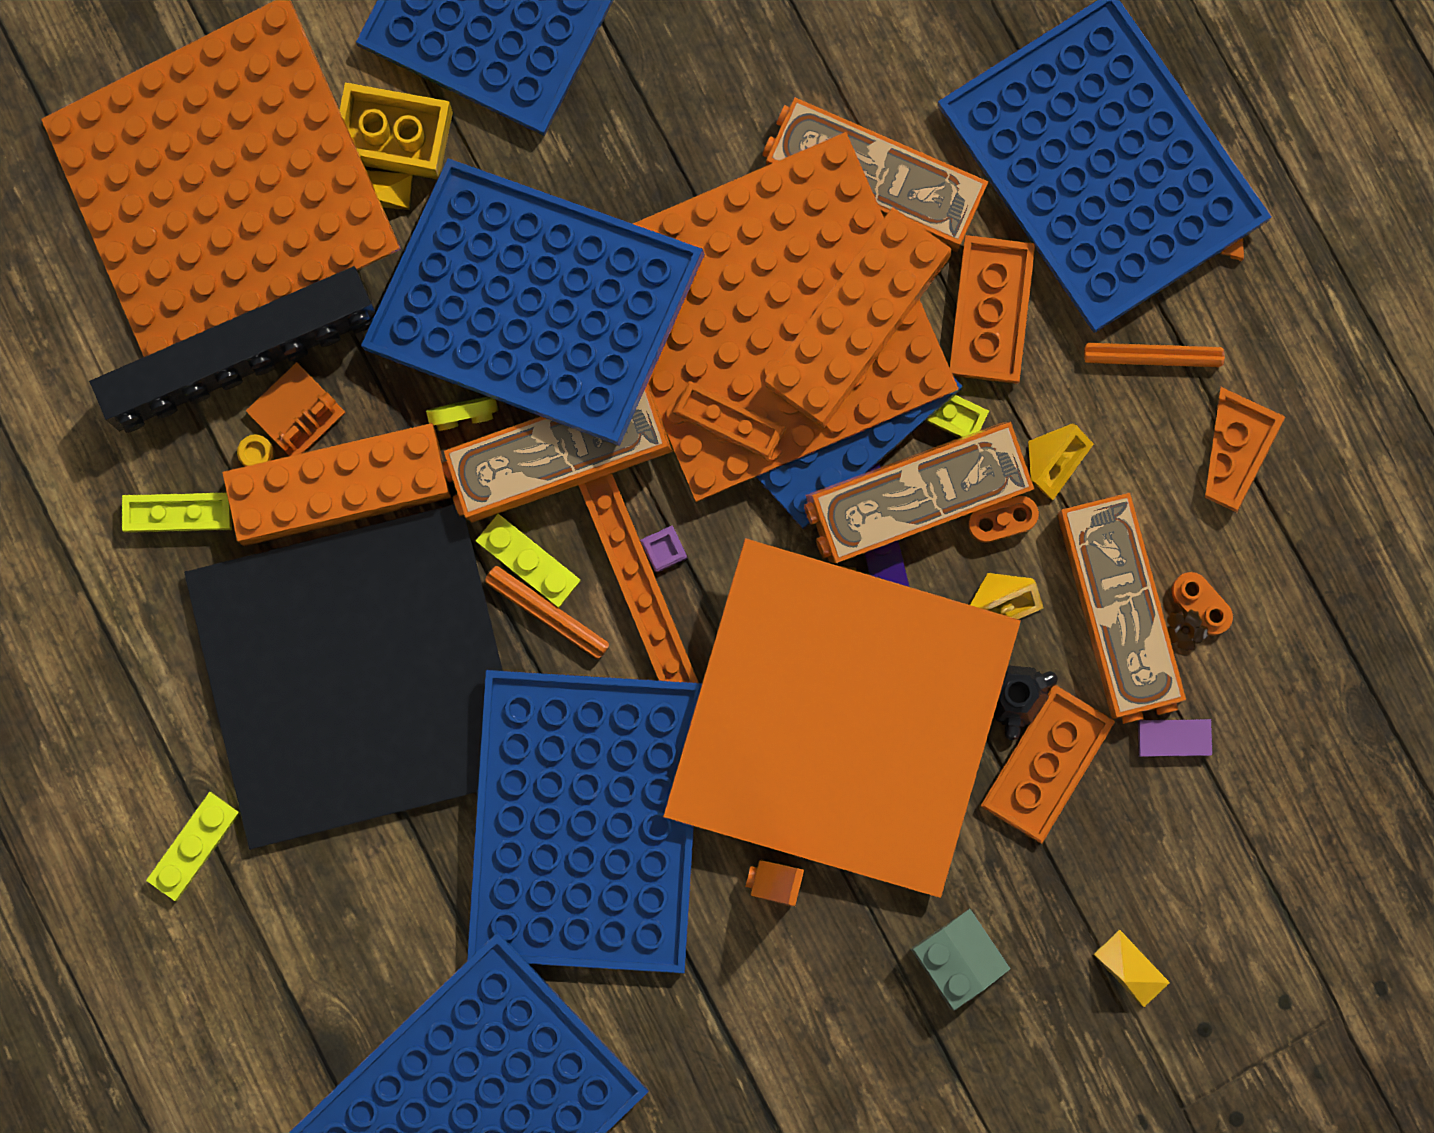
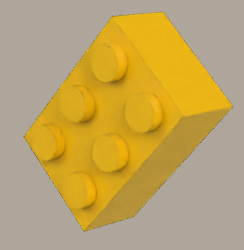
[339,82,453,179]

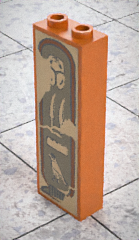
[762,97,988,252]
[442,383,672,523]
[804,422,1034,563]
[1057,493,1186,724]

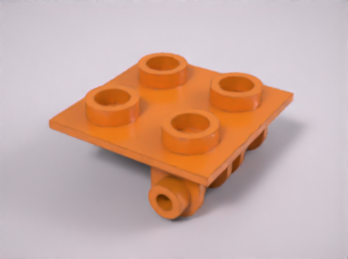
[246,362,346,456]

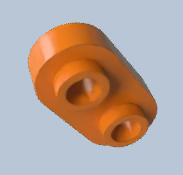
[968,496,1039,543]
[1171,572,1233,636]

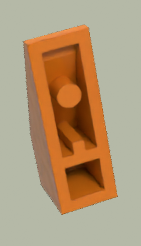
[745,860,804,907]

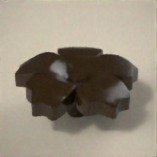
[1167,609,1208,651]

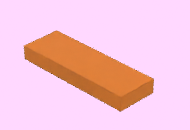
[673,380,786,460]

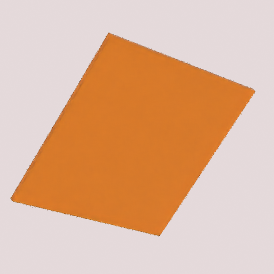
[41,0,401,357]
[633,132,959,502]
[663,538,1021,898]

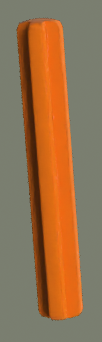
[1084,343,1225,367]
[485,566,609,660]

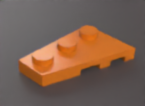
[1205,387,1285,513]

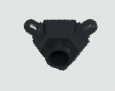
[994,665,1058,740]

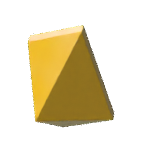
[366,170,413,210]
[1028,424,1094,500]
[970,573,1044,619]
[1093,930,1170,1008]

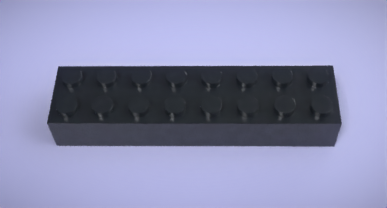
[89,266,376,433]

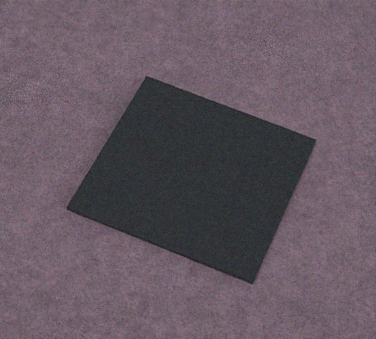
[184,504,503,850]

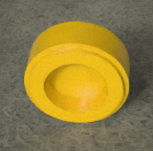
[237,434,274,467]

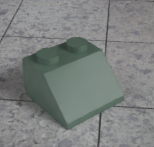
[910,909,1010,1010]

